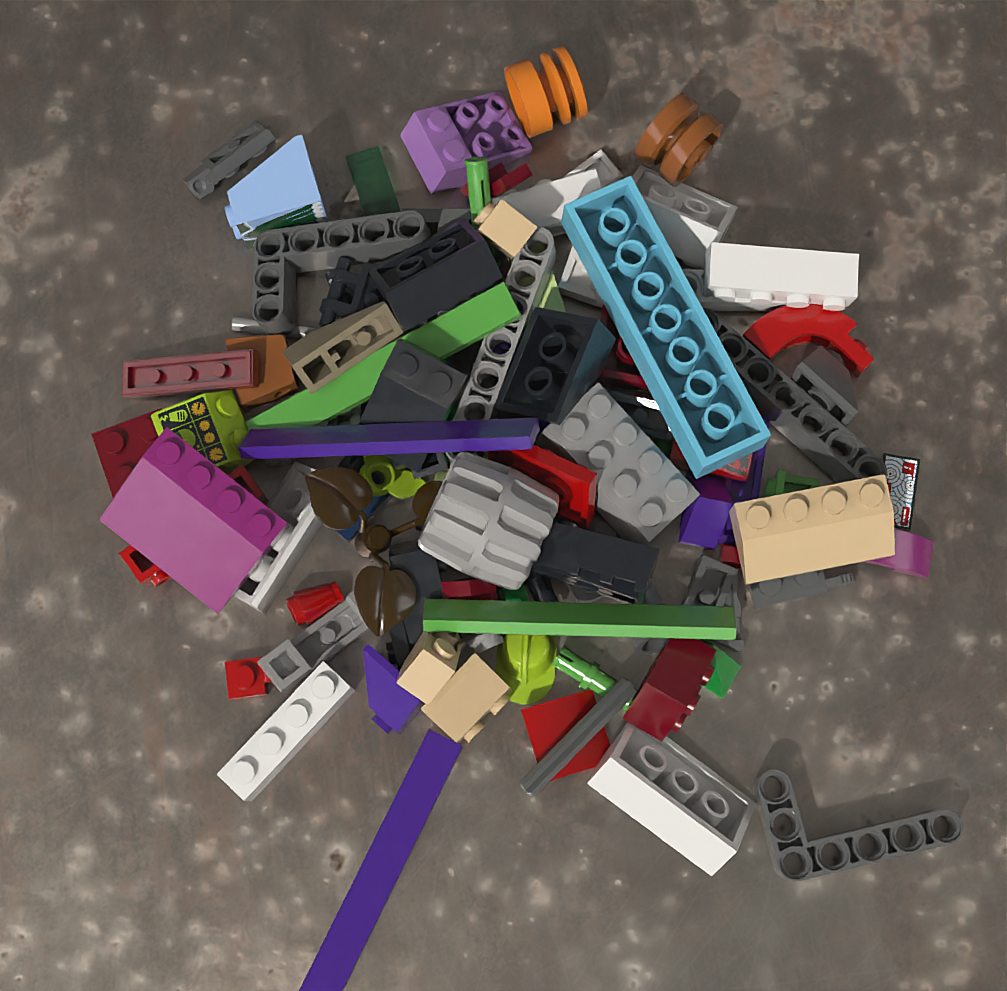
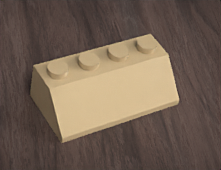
[729,474,895,585]

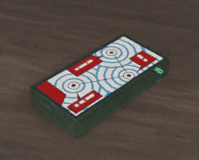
[881,453,920,532]

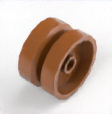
[635,92,724,187]

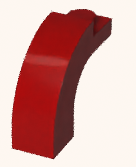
[743,304,874,379]

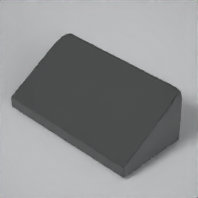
[607,386,674,441]

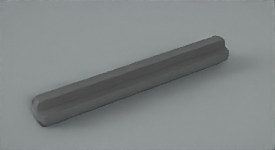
[520,678,637,797]

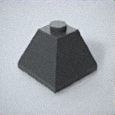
[790,346,859,427]

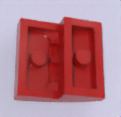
[521,689,610,782]

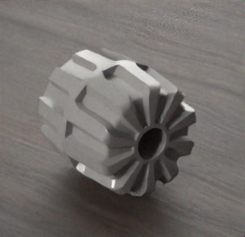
[418,451,559,590]

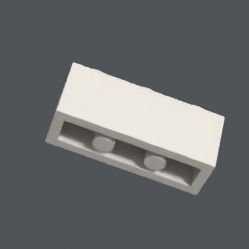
[491,169,602,236]

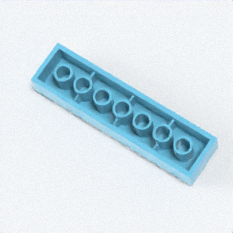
[561,176,771,479]

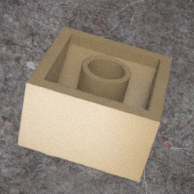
[421,653,511,743]

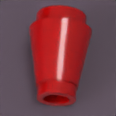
[285,581,344,626]

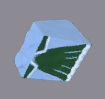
[224,135,329,250]

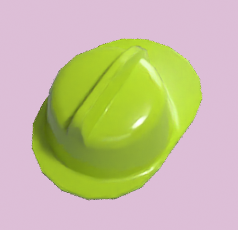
[495,634,557,705]

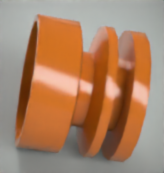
[504,45,588,138]

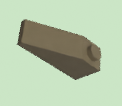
[282,301,404,394]

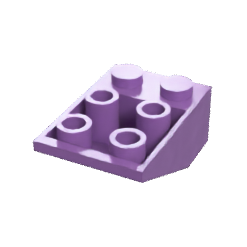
[400,91,533,195]

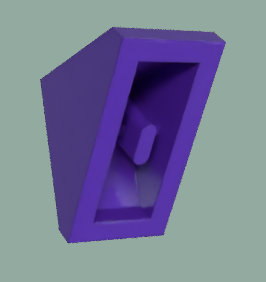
[678,471,733,550]

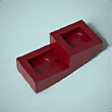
[460,162,534,197]

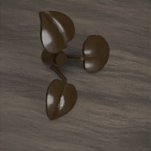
[305,467,443,636]

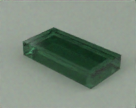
[345,146,401,217]

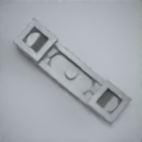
[257,590,369,692]

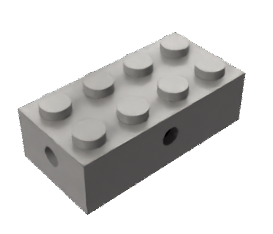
[535,382,701,545]

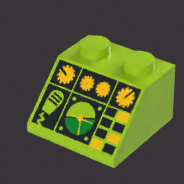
[151,390,254,475]

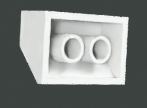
[632,165,738,269]

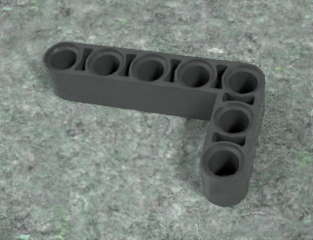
[252,211,433,337]
[753,769,963,881]

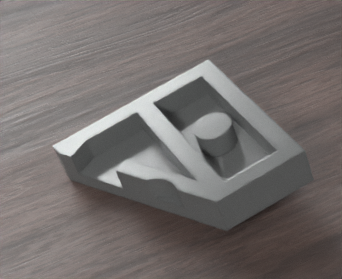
[681,555,745,652]

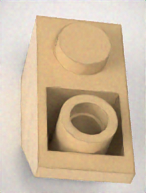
[473,199,537,259]
[396,631,463,705]

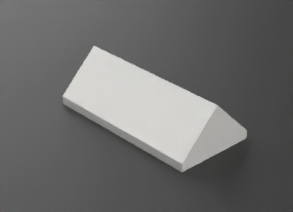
[234,461,322,615]

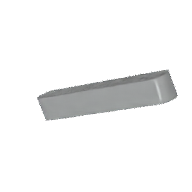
[446,226,556,464]

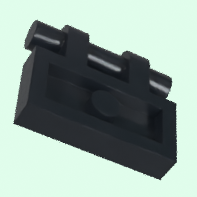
[319,257,389,327]

